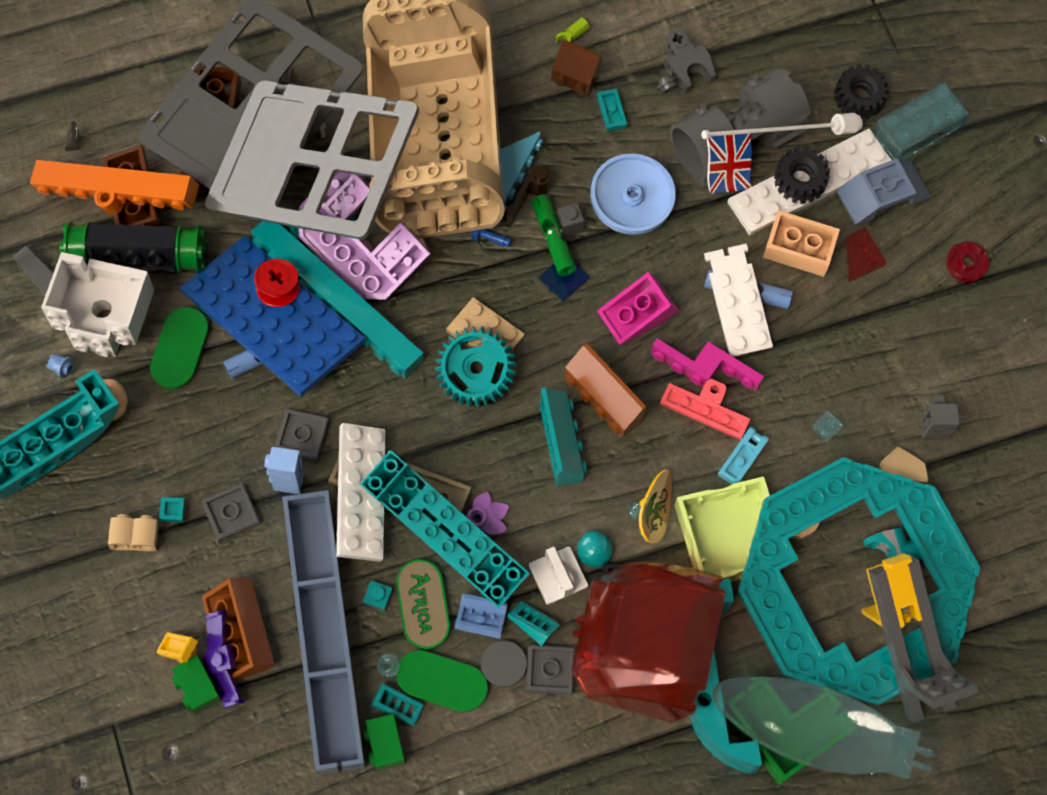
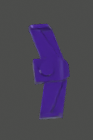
[203,610,245,708]

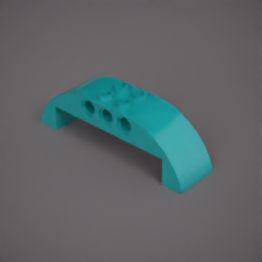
[0,369,120,499]
[678,579,762,774]

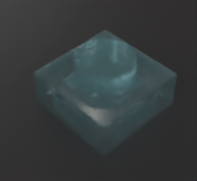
[811,410,844,443]

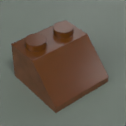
[551,39,601,96]

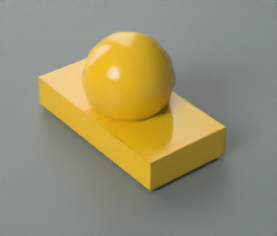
[157,632,198,663]

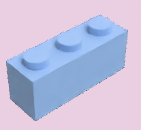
[264,447,305,494]

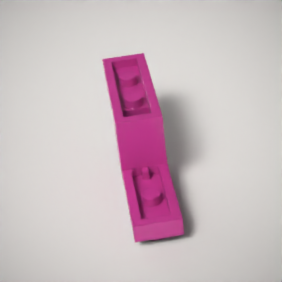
[650,338,764,391]

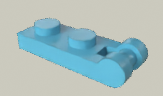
[718,426,770,484]

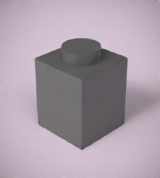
[556,203,584,238]

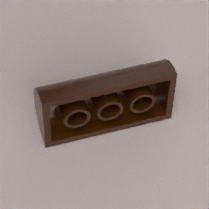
[102,144,160,226]

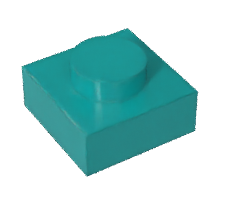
[159,497,185,522]
[363,581,393,611]

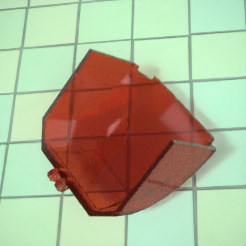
[571,562,725,723]

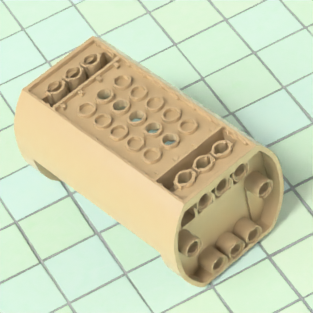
[363,0,505,239]

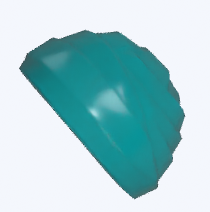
[577,530,613,568]

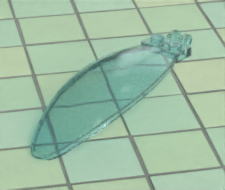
[712,677,936,780]

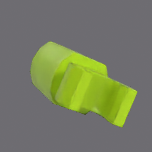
[555,17,590,43]

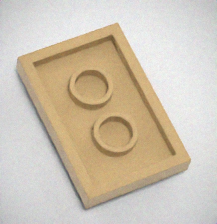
[446,297,525,369]

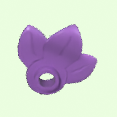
[466,492,509,535]

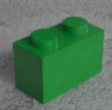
[171,655,221,714]
[362,714,405,771]

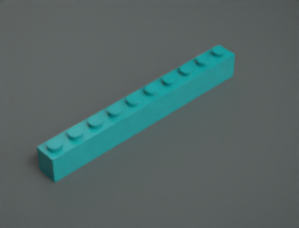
[251,221,424,379]

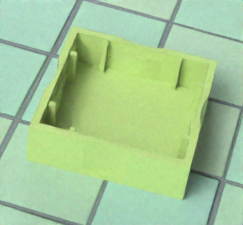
[674,477,788,590]

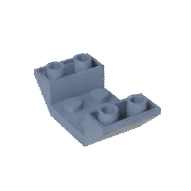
[836,158,930,226]

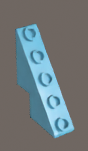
[501,132,544,219]

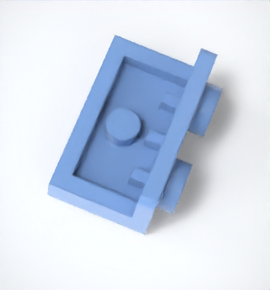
[455,594,507,639]

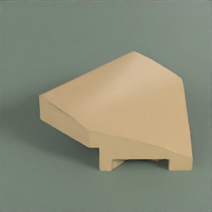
[879,447,928,484]

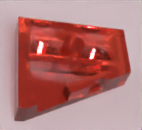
[845,228,886,282]

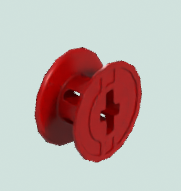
[254,259,300,307]

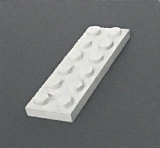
[336,423,385,562]

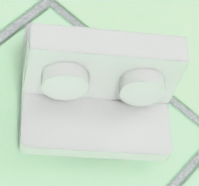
[529,547,588,605]

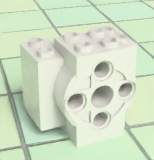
[41,252,154,357]

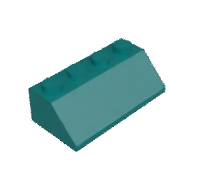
[539,388,587,487]

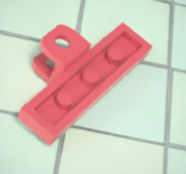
[660,379,750,440]

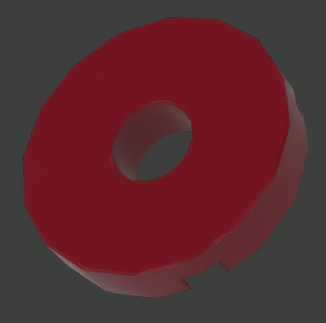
[946,241,990,283]

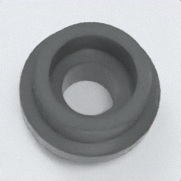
[657,75,677,94]

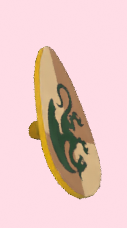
[639,469,672,543]

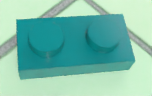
[596,89,627,132]

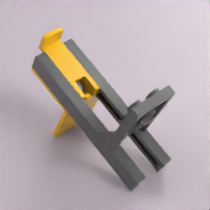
[861,553,978,723]

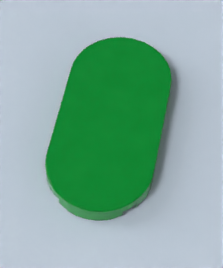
[150,307,209,390]
[396,651,488,713]

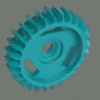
[435,326,517,408]

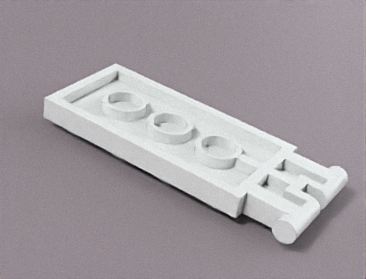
[704,243,773,357]

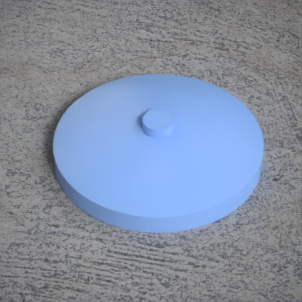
[590,154,675,235]

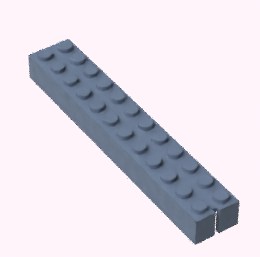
[282,490,365,775]

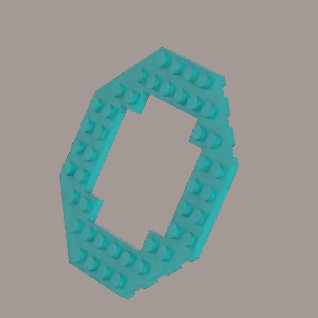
[738,457,980,705]

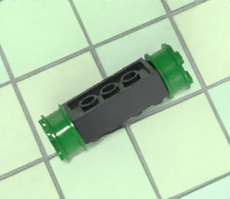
[60,221,208,274]

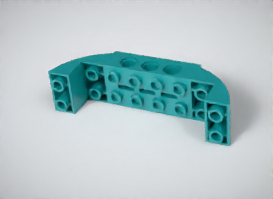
[359,450,530,609]

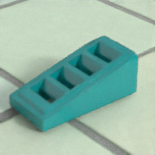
[507,602,560,646]
[370,683,424,726]

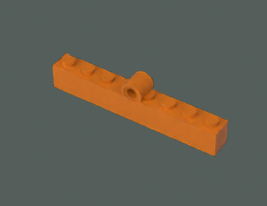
[30,160,199,215]

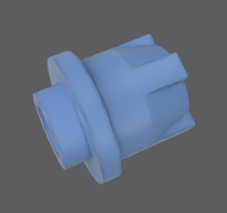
[46,354,74,378]

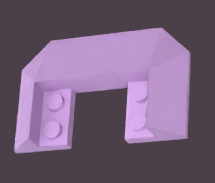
[299,172,431,300]

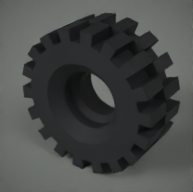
[834,64,889,119]
[774,147,830,204]

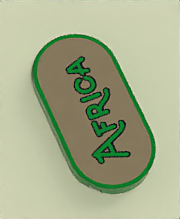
[396,559,450,651]

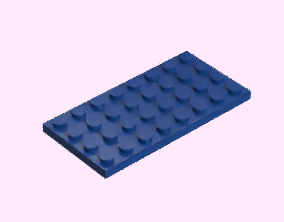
[180,236,365,397]

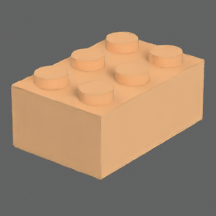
[763,210,840,277]

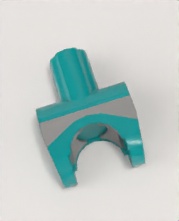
[863,528,922,559]

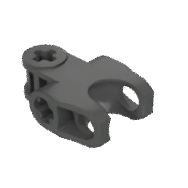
[664,30,716,93]

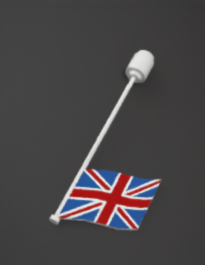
[701,113,862,194]

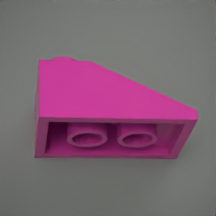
[597,272,679,345]

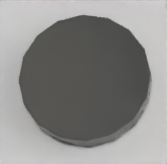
[480,641,527,688]

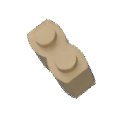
[108,514,159,552]

